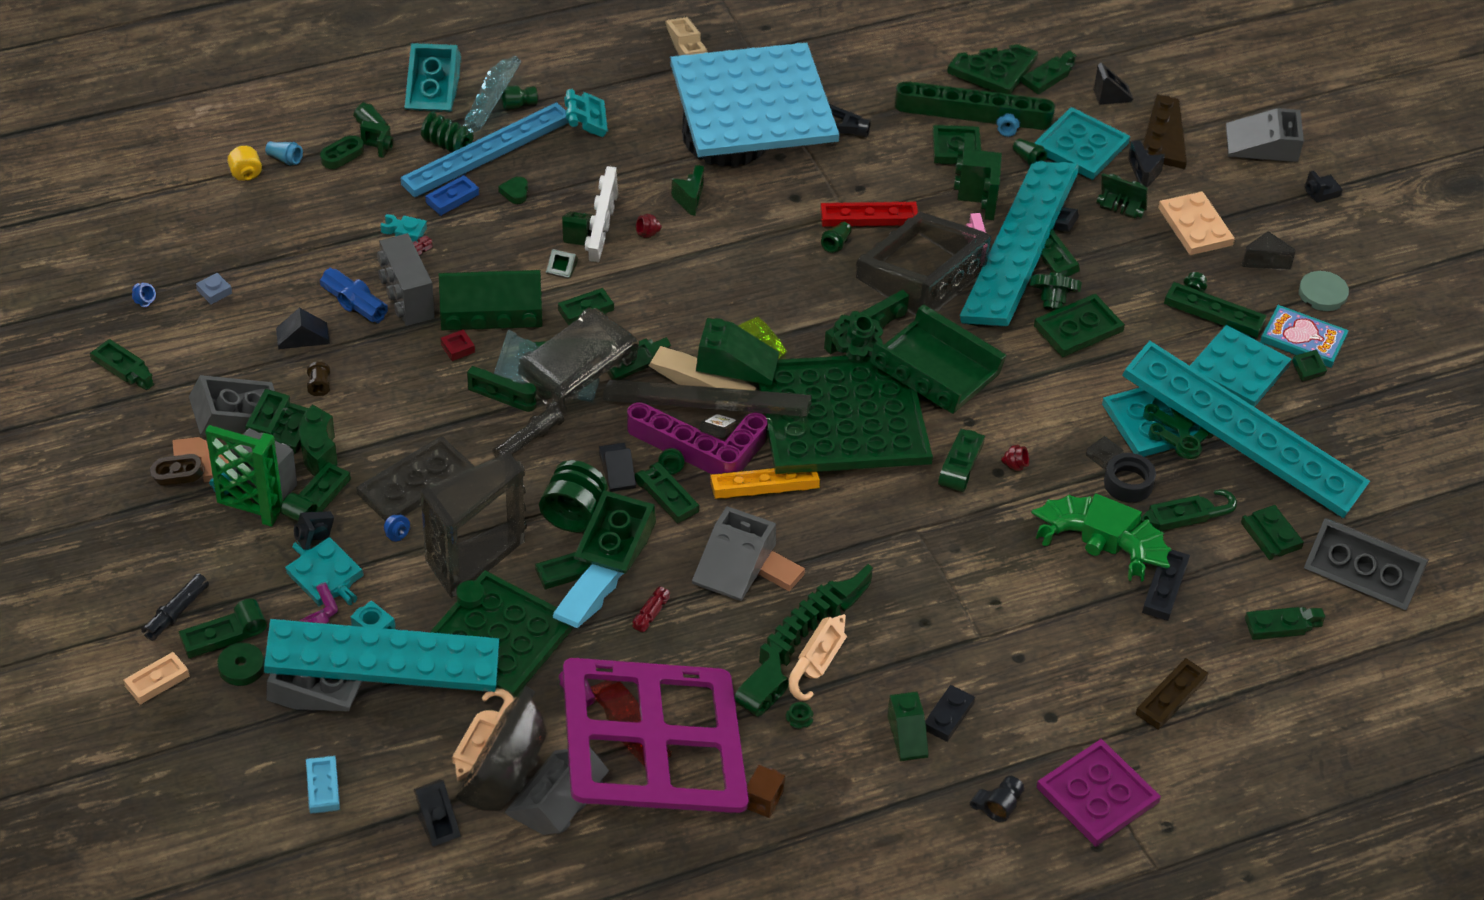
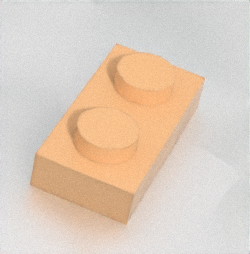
[124,652,190,705]

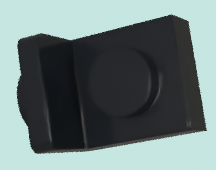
[1305,170,1343,203]
[294,511,334,550]

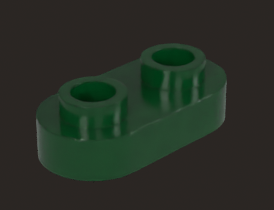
[320,135,364,169]

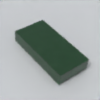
[535,552,592,590]

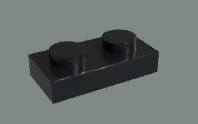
[925,684,975,742]

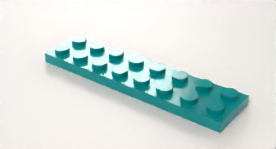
[264,619,499,692]

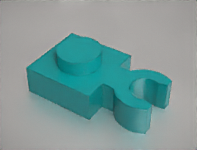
[380,214,427,242]

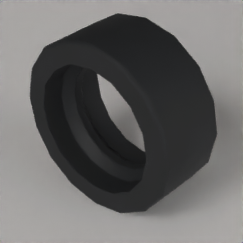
[1104,453,1156,503]

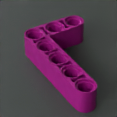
[627,403,767,474]

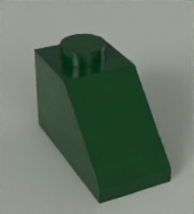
[887,691,929,762]

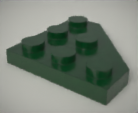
[947,44,1038,94]

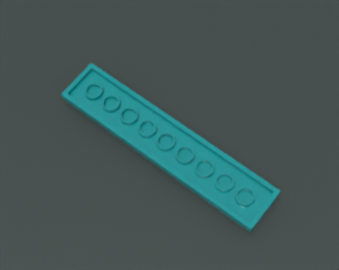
[960,161,1079,326]
[1122,340,1370,518]

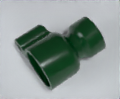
[499,85,538,110]

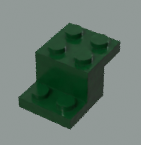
[954,133,1002,221]

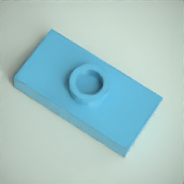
[306,756,340,813]

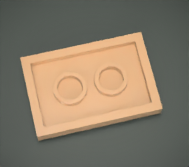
[1158,191,1235,255]

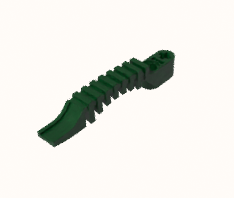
[734,564,873,717]

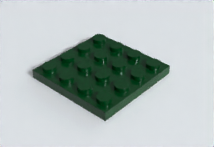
[430,570,574,699]

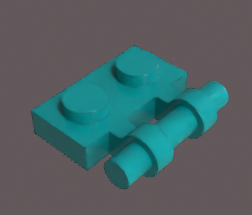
[564,89,608,137]

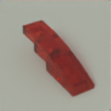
[591,680,671,766]

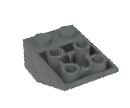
[1226,108,1304,162]
[692,506,776,601]

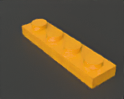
[710,468,820,499]

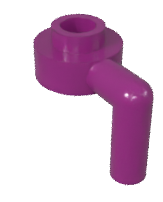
[300,582,338,624]

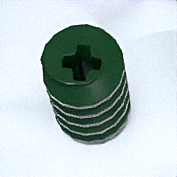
[421,112,474,152]

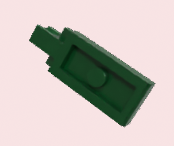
[1021,51,1077,95]
[601,337,671,383]
[90,339,154,391]
[1245,607,1325,640]

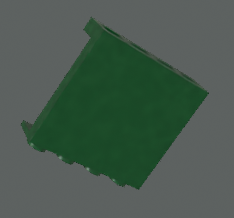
[869,304,1007,414]

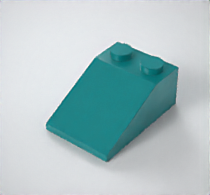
[405,43,461,112]

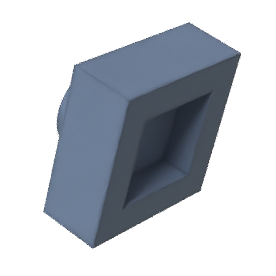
[196,273,232,304]

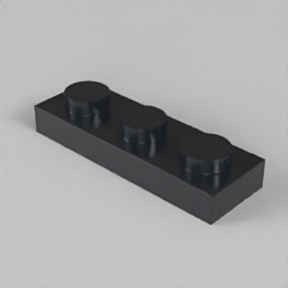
[1142,549,1190,621]

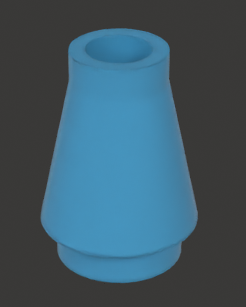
[265,141,303,166]

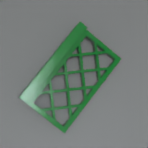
[205,425,283,527]

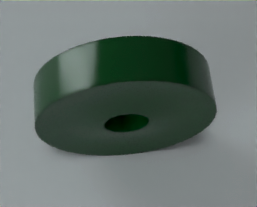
[217,643,264,686]

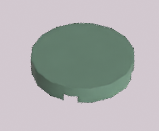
[1299,271,1349,311]

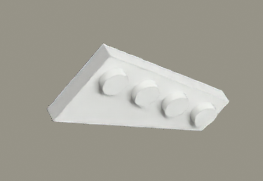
[585,166,618,262]

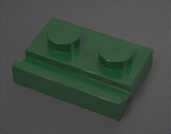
[1241,505,1304,560]

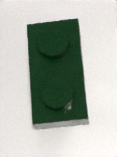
[558,288,614,326]

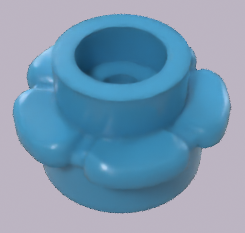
[997,114,1020,136]

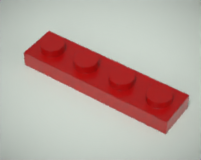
[820,202,919,227]

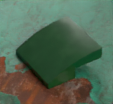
[245,388,308,454]

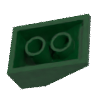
[696,318,779,385]
[574,490,656,574]

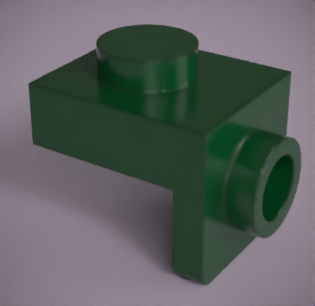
[360,120,394,158]

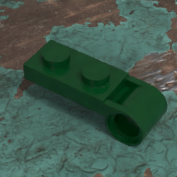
[938,429,985,492]
[281,462,351,522]
[179,598,267,659]

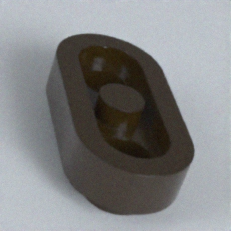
[150,454,205,485]

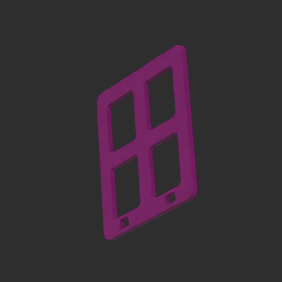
[563,658,749,813]

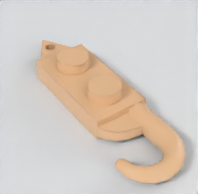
[788,614,847,701]
[452,688,515,781]

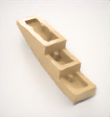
[666,17,707,56]
[648,346,756,410]

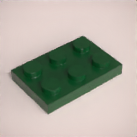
[1034,293,1125,357]

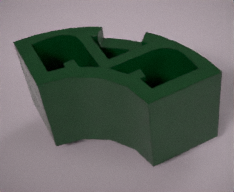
[299,404,338,477]

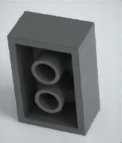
[377,233,435,326]

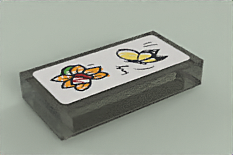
[699,413,739,438]

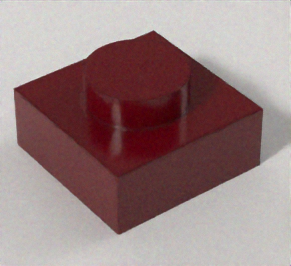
[441,329,475,361]

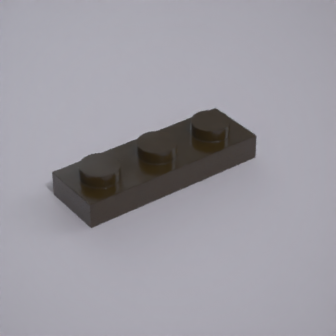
[1136,658,1209,730]

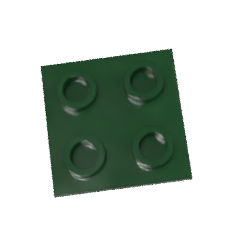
[1096,173,1148,219]

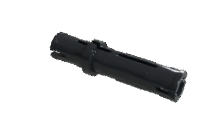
[141,573,209,641]

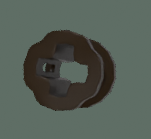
[307,362,330,396]

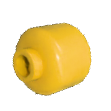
[227,146,262,181]

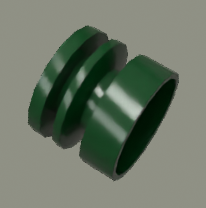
[539,460,608,532]

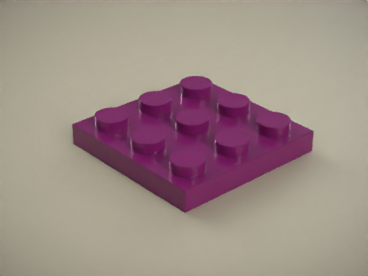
[1036,739,1161,847]

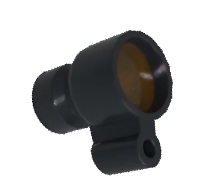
[970,776,1025,822]

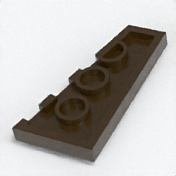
[1143,94,1187,169]

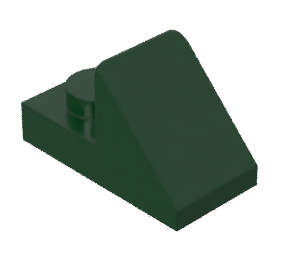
[671,165,704,216]
[562,211,594,246]

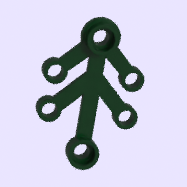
[1143,404,1214,459]

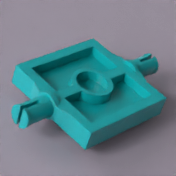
[285,537,364,607]

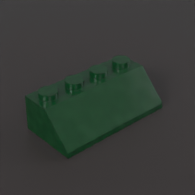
[439,270,542,330]

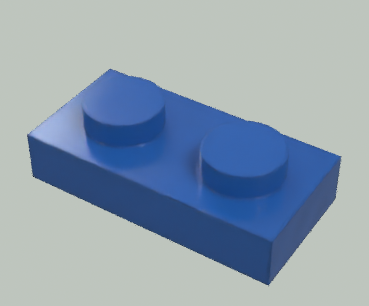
[425,175,479,216]

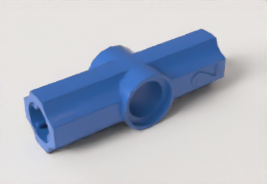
[320,267,388,324]

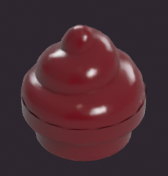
[636,214,662,238]
[1001,445,1029,471]

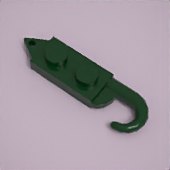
[1140,489,1237,531]

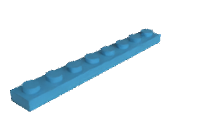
[401,102,569,197]

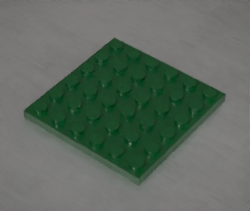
[758,356,933,474]

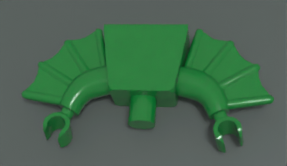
[1031,493,1171,582]

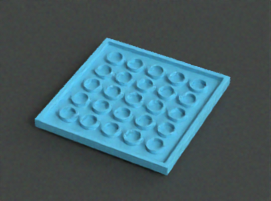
[670,43,839,157]

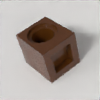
[746,765,785,818]

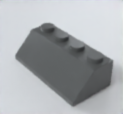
[1304,518,1429,610]

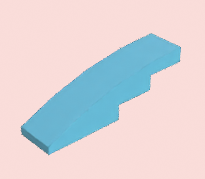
[553,564,631,628]

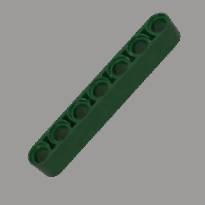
[894,81,1055,130]

